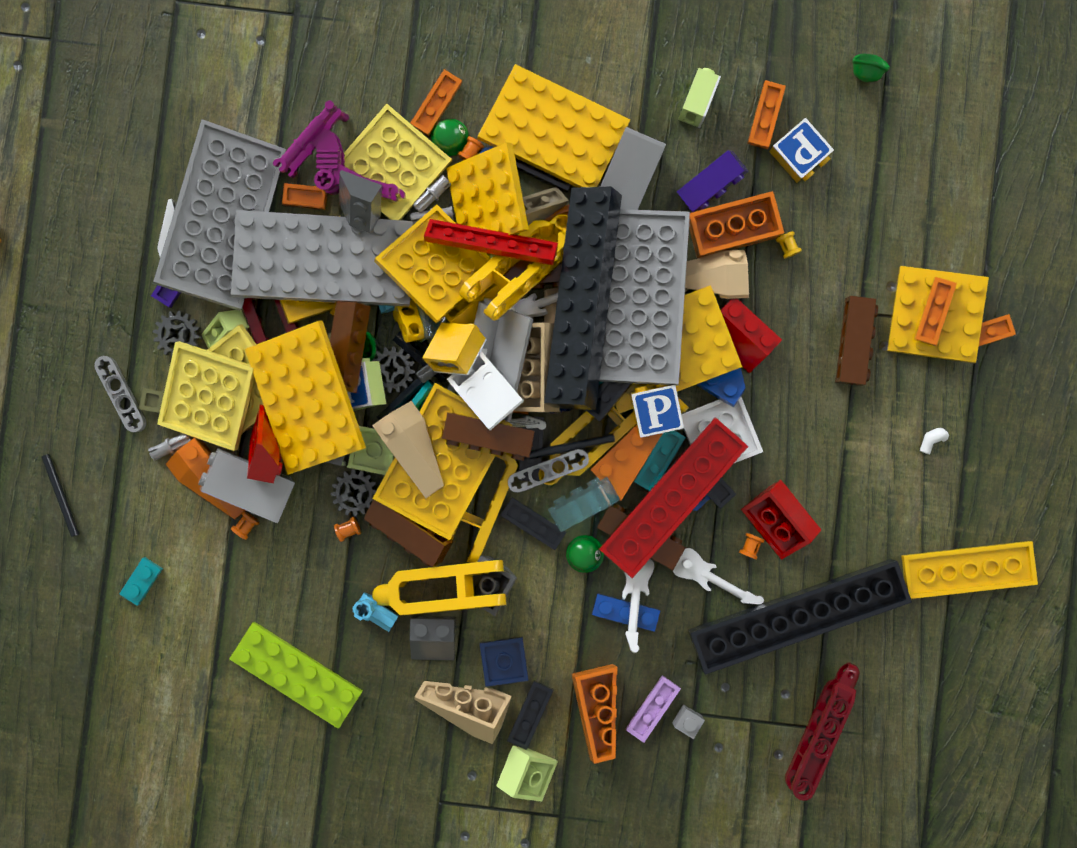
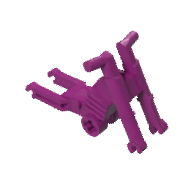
[273,100,406,202]

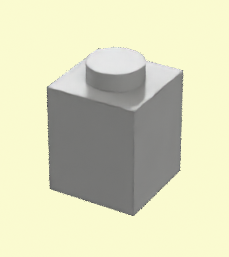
[672,704,705,739]

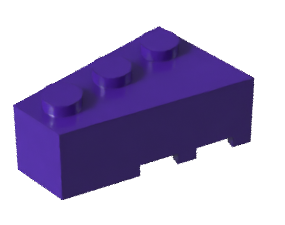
[677,150,749,212]

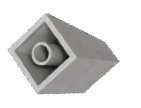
[600,127,666,210]
[198,448,295,523]

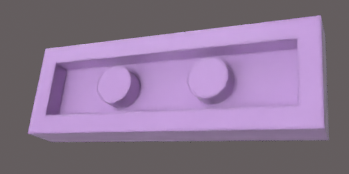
[626,675,681,742]

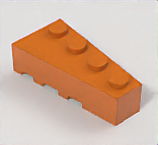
[590,424,663,501]
[571,664,617,764]

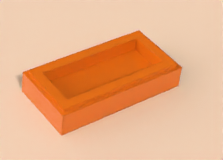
[282,183,327,210]

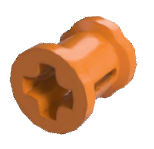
[457,136,484,160]
[231,511,260,540]
[334,516,361,542]
[739,533,765,560]

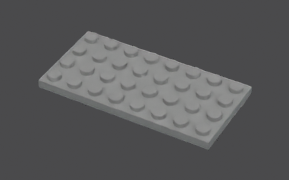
[153,119,286,311]
[599,209,690,386]
[231,210,413,307]

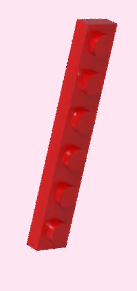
[424,219,558,265]

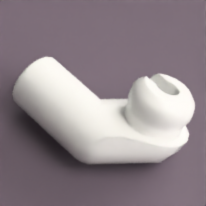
[920,428,949,454]

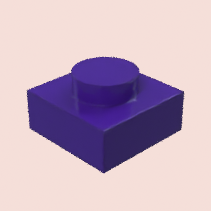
[151,285,181,308]

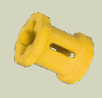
[776,231,802,259]

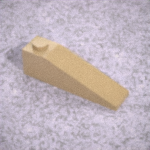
[685,250,749,299]
[372,401,444,498]
[414,681,512,744]

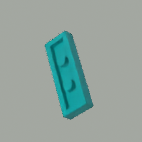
[633,431,686,491]

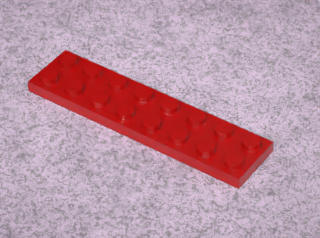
[599,417,749,579]

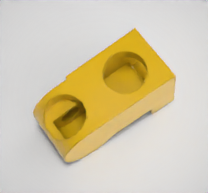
[393,300,424,343]

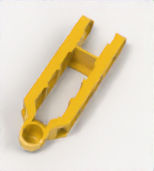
[459,214,568,321]
[538,407,636,485]
[451,452,518,563]
[372,560,507,615]

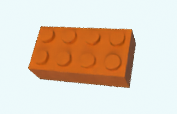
[689,191,784,258]

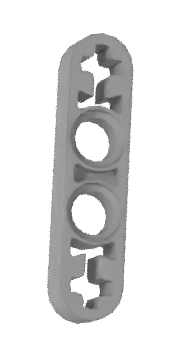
[94,356,146,432]
[508,449,589,493]

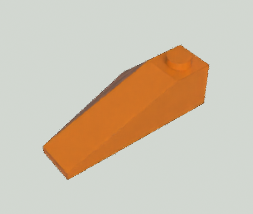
[166,438,246,519]

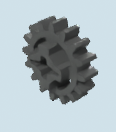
[153,311,202,356]
[372,346,416,394]
[331,469,377,516]

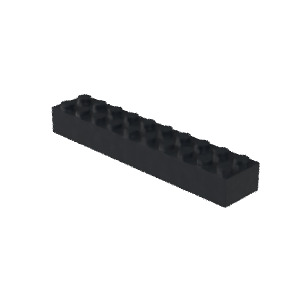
[544,186,622,410]
[688,559,912,675]

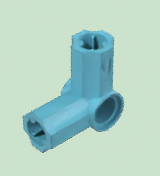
[352,592,399,632]

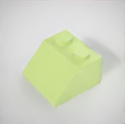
[497,746,558,801]

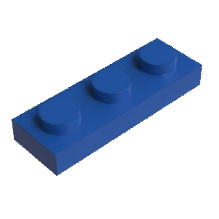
[592,593,660,632]

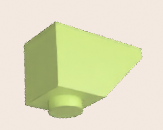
[201,310,249,349]

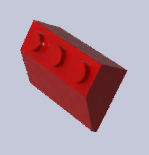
[721,298,782,373]
[247,404,283,484]
[741,479,821,560]

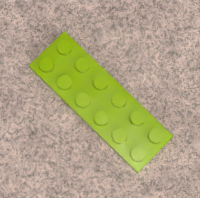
[230,622,363,729]

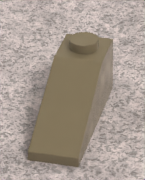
[516,187,569,235]

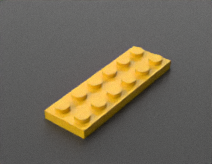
[901,541,1038,599]

